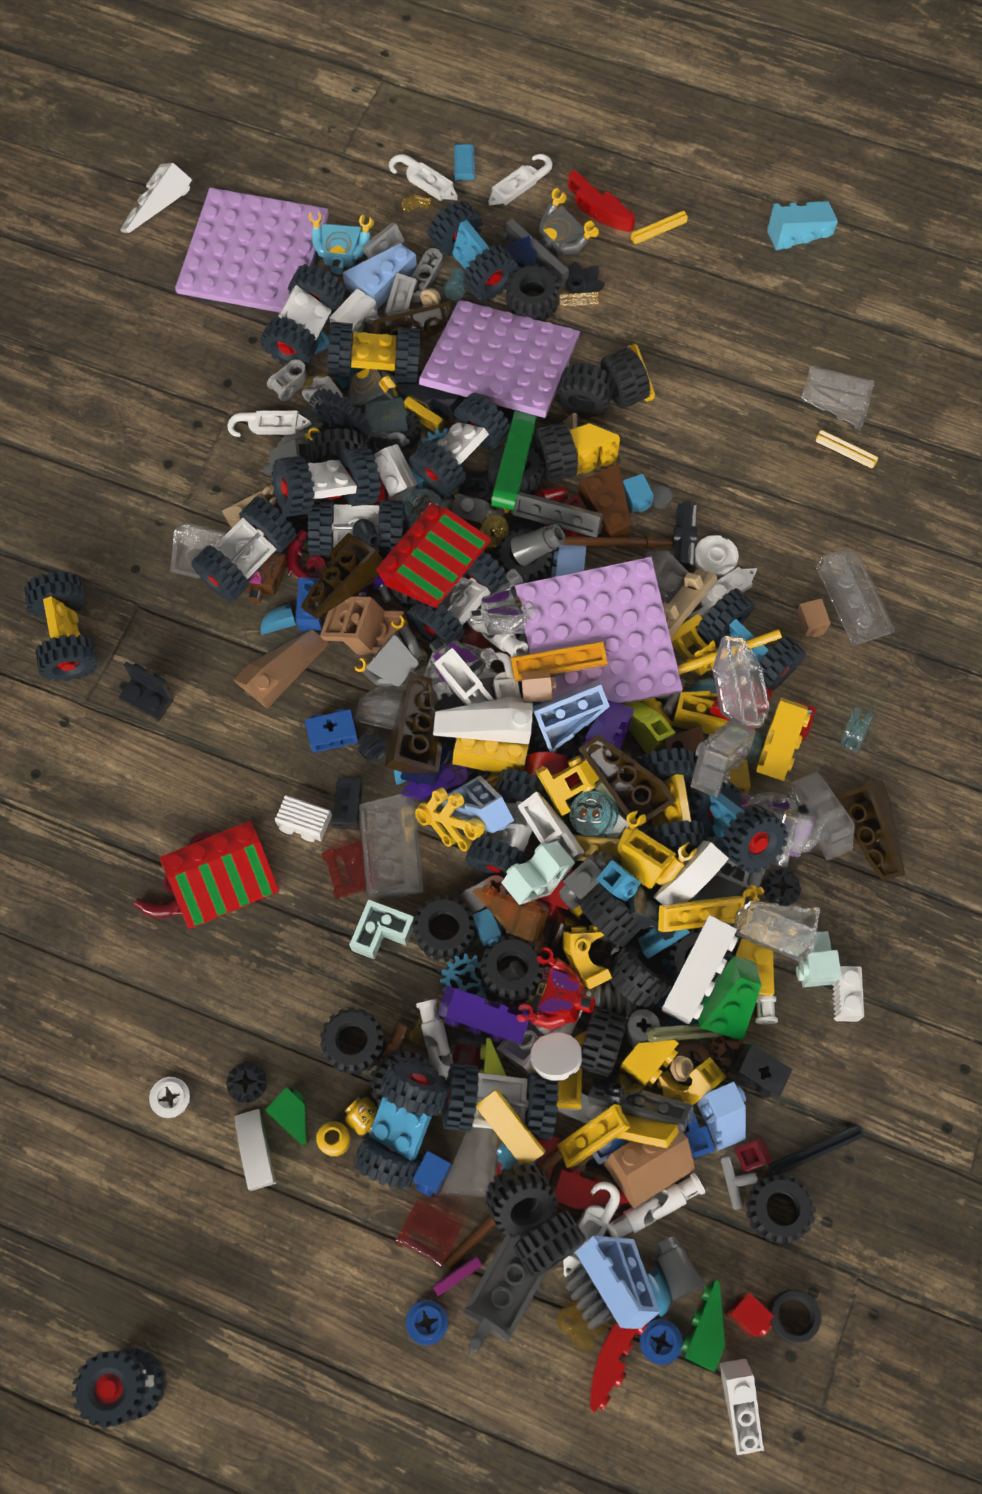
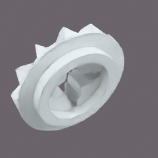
[149,1077,190,1118]

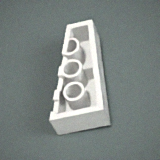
[661,915,738,1025]

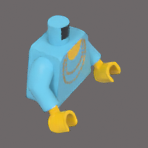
[309,211,374,274]

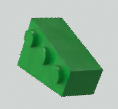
[698,956,762,1041]

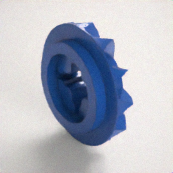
[406,1300,448,1345]
[640,1319,683,1365]

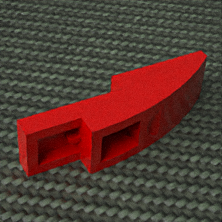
[568,170,635,232]
[589,1322,649,1412]

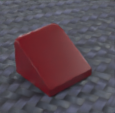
[452,1043,483,1070]
[734,1138,772,1173]

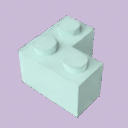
[501,841,575,905]
[349,900,414,960]
[792,931,842,987]

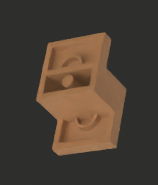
[320,597,408,655]

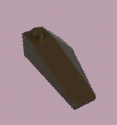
[364,301,452,360]
[301,533,383,619]
[384,672,442,773]
[578,734,676,829]
[829,779,905,881]
[544,910,641,968]

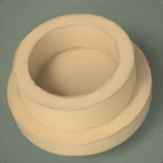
[420,288,441,305]
[670,1056,693,1082]

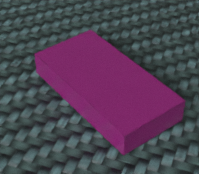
[433,1257,483,1296]

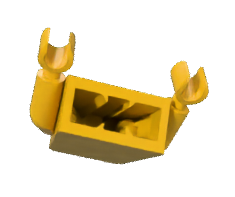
[617,811,697,889]

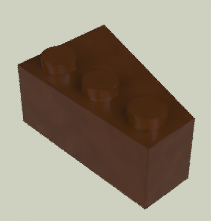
[578,463,631,537]

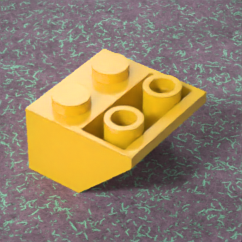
[570,424,620,474]
[619,1040,679,1089]

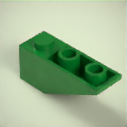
[681,1280,725,1372]

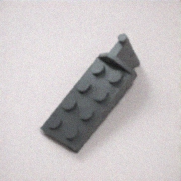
[462,1233,547,1355]

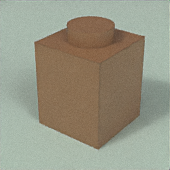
[796,598,831,637]
[521,670,556,703]

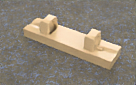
[662,569,718,638]

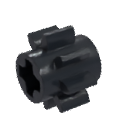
[357,732,386,761]

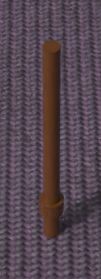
[561,536,673,549]
[445,1149,563,1269]

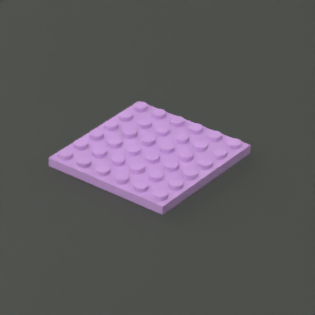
[175,188,329,312]
[419,300,580,418]
[515,557,683,704]

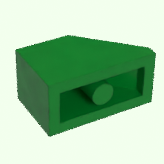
[265,1087,309,1147]

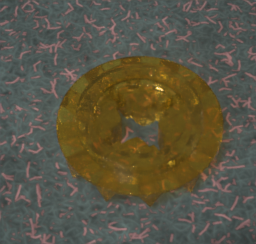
[477,515,509,551]

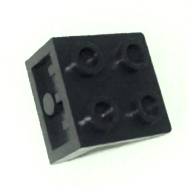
[118,662,174,722]

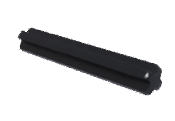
[768,1125,864,1175]

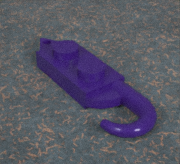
[400,763,491,802]

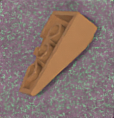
[233,629,329,709]

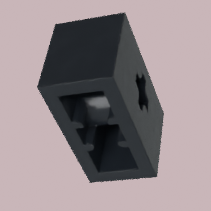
[728,1044,793,1098]

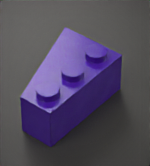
[580,700,634,758]
[437,986,529,1044]

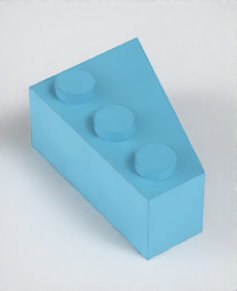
[767,201,838,250]

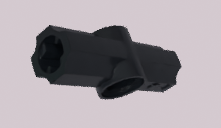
[673,501,697,570]

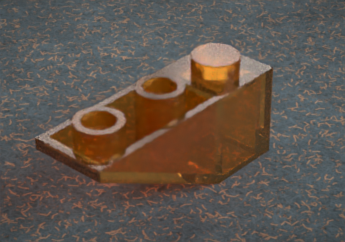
[473,885,549,942]

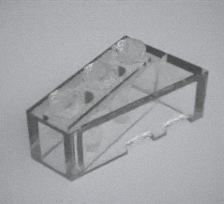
[801,366,874,431]
[690,720,756,798]
[790,771,855,861]
[733,901,820,961]
[441,1127,498,1198]

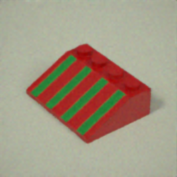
[376,503,491,608]
[159,821,279,930]

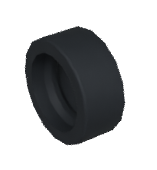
[768,1290,821,1343]

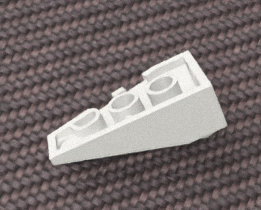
[120,163,192,233]

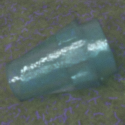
[444,268,465,300]

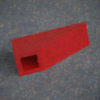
[554,1168,630,1211]

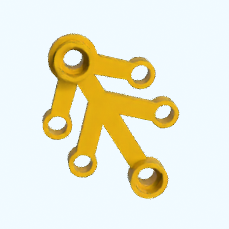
[415,787,485,852]

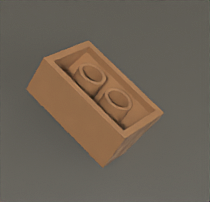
[604,1130,695,1208]

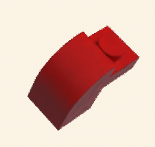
[524,752,579,788]

